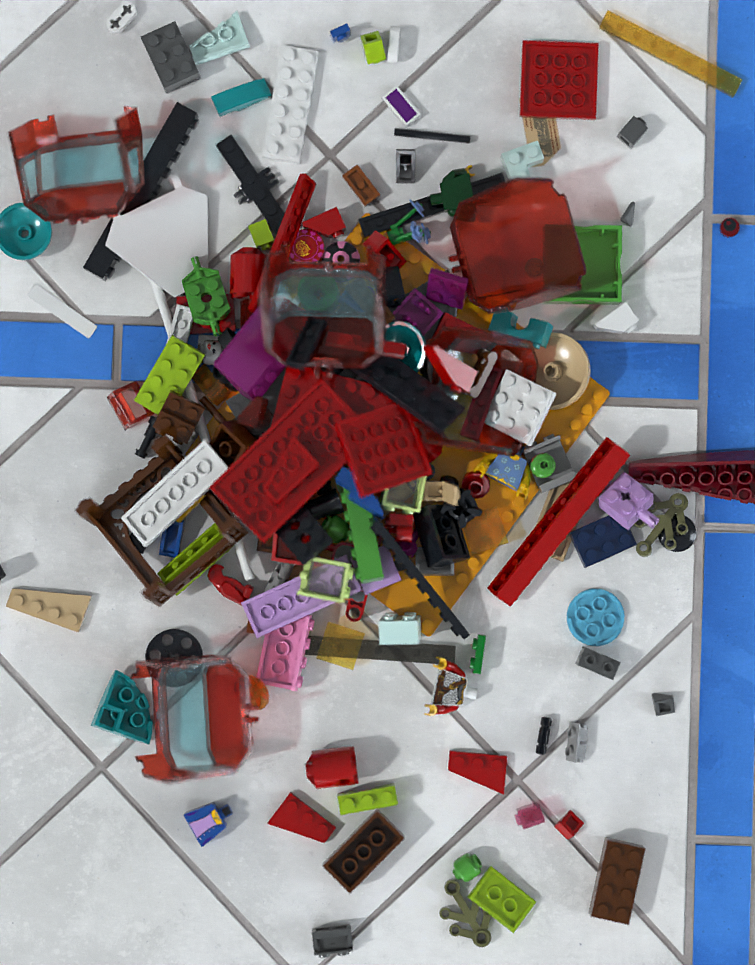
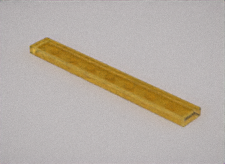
[599,10,743,98]

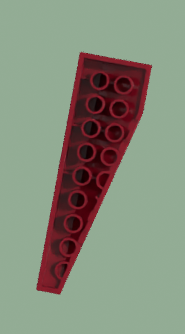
[629,450,755,504]

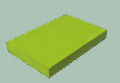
[467,866,536,933]

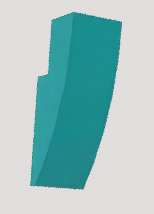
[211,78,272,117]

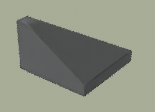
[620,202,635,227]
[652,693,675,716]

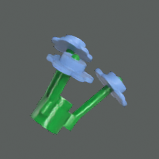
[387,199,431,246]

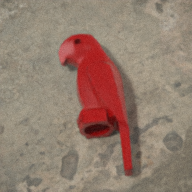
[207,564,254,606]

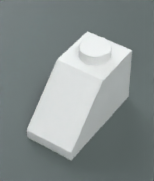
[593,302,639,334]

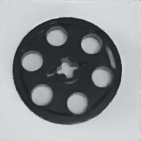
[145,629,203,687]

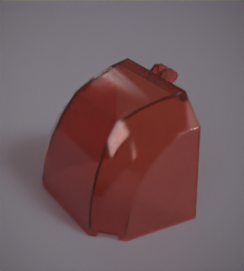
[448,177,587,314]

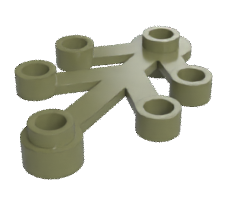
[634,493,688,557]
[439,879,491,947]

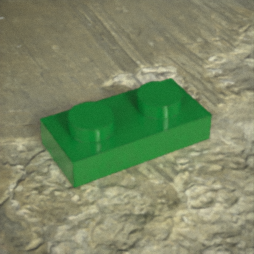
[469,634,486,674]

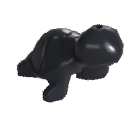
[440,475,483,528]

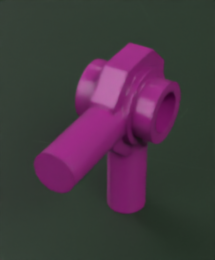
[394,527,419,558]

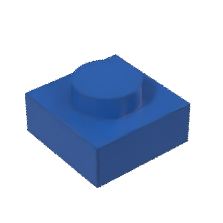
[330,23,351,43]

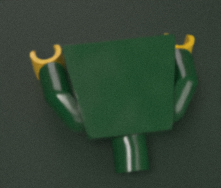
[430,165,483,225]

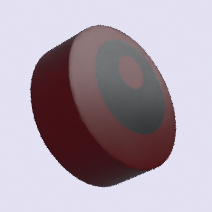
[719,218,740,238]

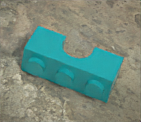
[488,308,553,349]

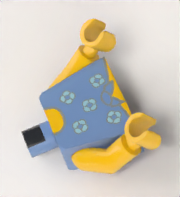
[473,442,531,499]

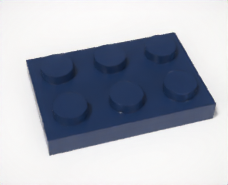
[569,515,637,568]

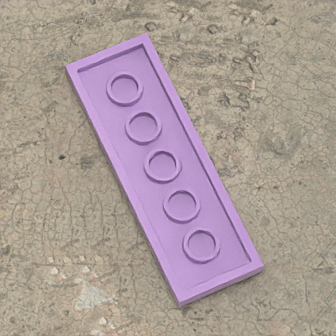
[241,555,363,638]

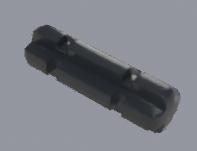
[536,717,552,755]

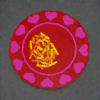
[289,229,324,267]

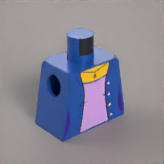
[184,802,233,847]

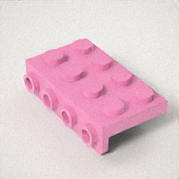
[256,614,315,691]

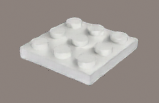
[484,369,557,446]

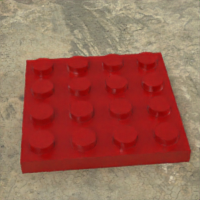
[519,40,599,120]
[335,403,433,498]

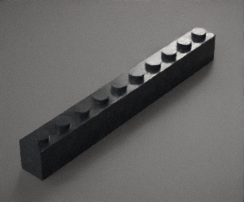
[83,102,199,281]

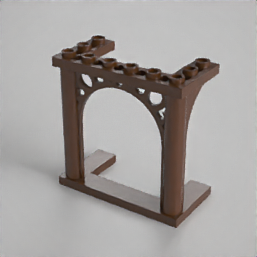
[75,435,249,607]

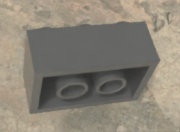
[141,21,201,94]

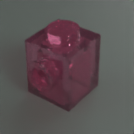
[514,801,545,830]

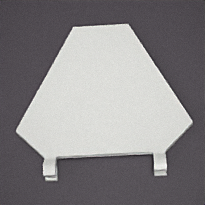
[105,173,208,297]

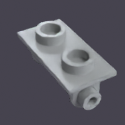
[565,722,588,763]

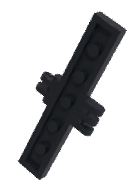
[216,135,285,235]

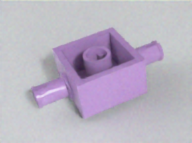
[599,471,660,530]

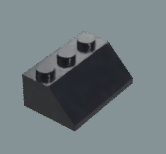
[413,505,470,568]

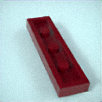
[459,366,503,442]

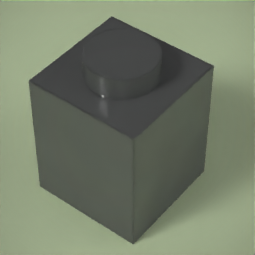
[617,116,648,149]

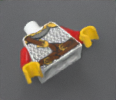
[424,656,477,716]

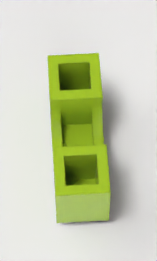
[337,783,398,815]

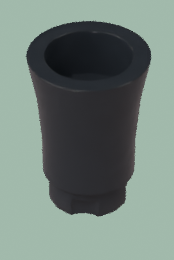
[304,488,344,521]

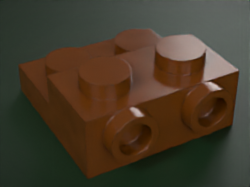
[153,390,206,445]

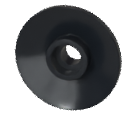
[658,514,696,552]

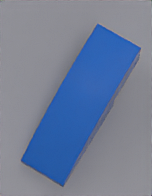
[335,466,384,519]
[159,517,186,558]

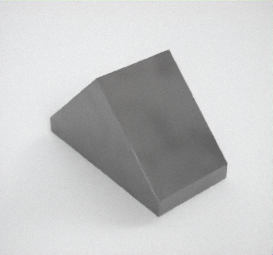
[396,149,416,183]

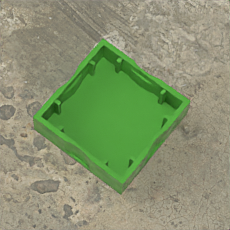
[543,225,622,305]

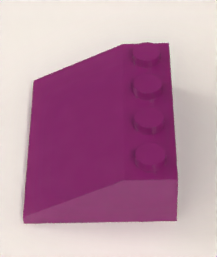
[213,304,298,403]

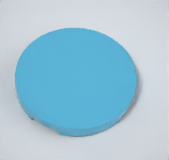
[566,589,625,646]

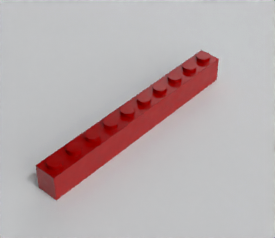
[487,437,630,607]

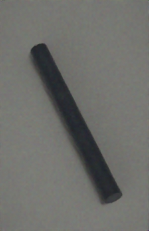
[394,128,470,144]

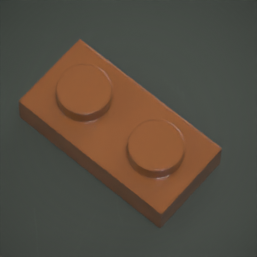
[342,165,380,207]

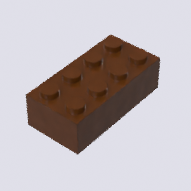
[322,809,405,894]
[588,837,645,925]

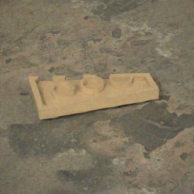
[6,588,92,632]

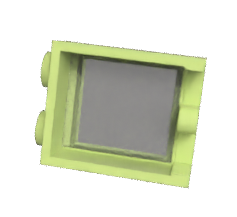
[379,476,427,515]
[297,557,354,603]

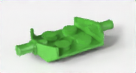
[182,256,231,336]

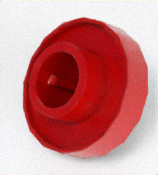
[462,471,490,499]

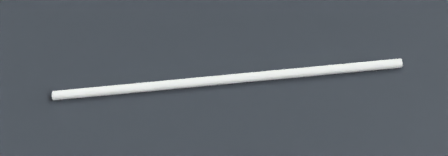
[150,280,255,581]

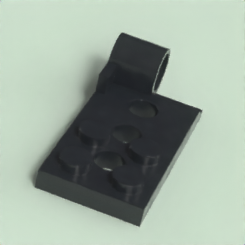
[275,505,334,566]

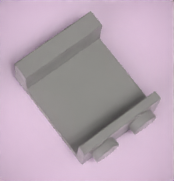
[523,434,577,493]

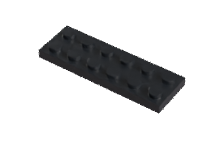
[349,352,465,435]

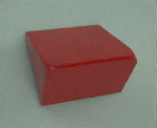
[554,810,584,839]

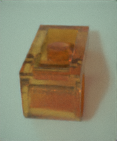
[192,364,231,406]

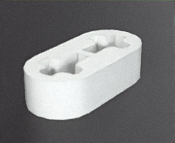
[106,1,137,35]
[387,26,400,63]

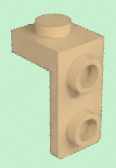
[422,481,460,505]

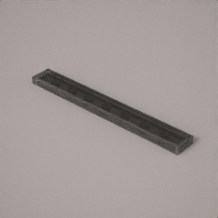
[305,636,456,664]

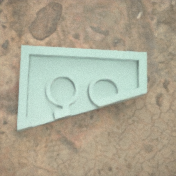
[189,11,250,65]

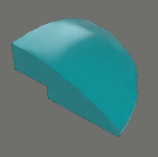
[91,670,153,745]

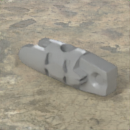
[265,562,294,592]

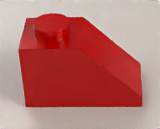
[302,207,346,239]
[363,230,407,269]

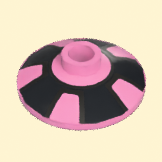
[322,241,360,279]

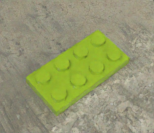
[134,334,206,415]

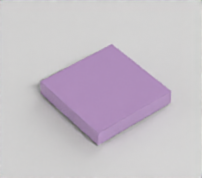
[351,545,401,595]

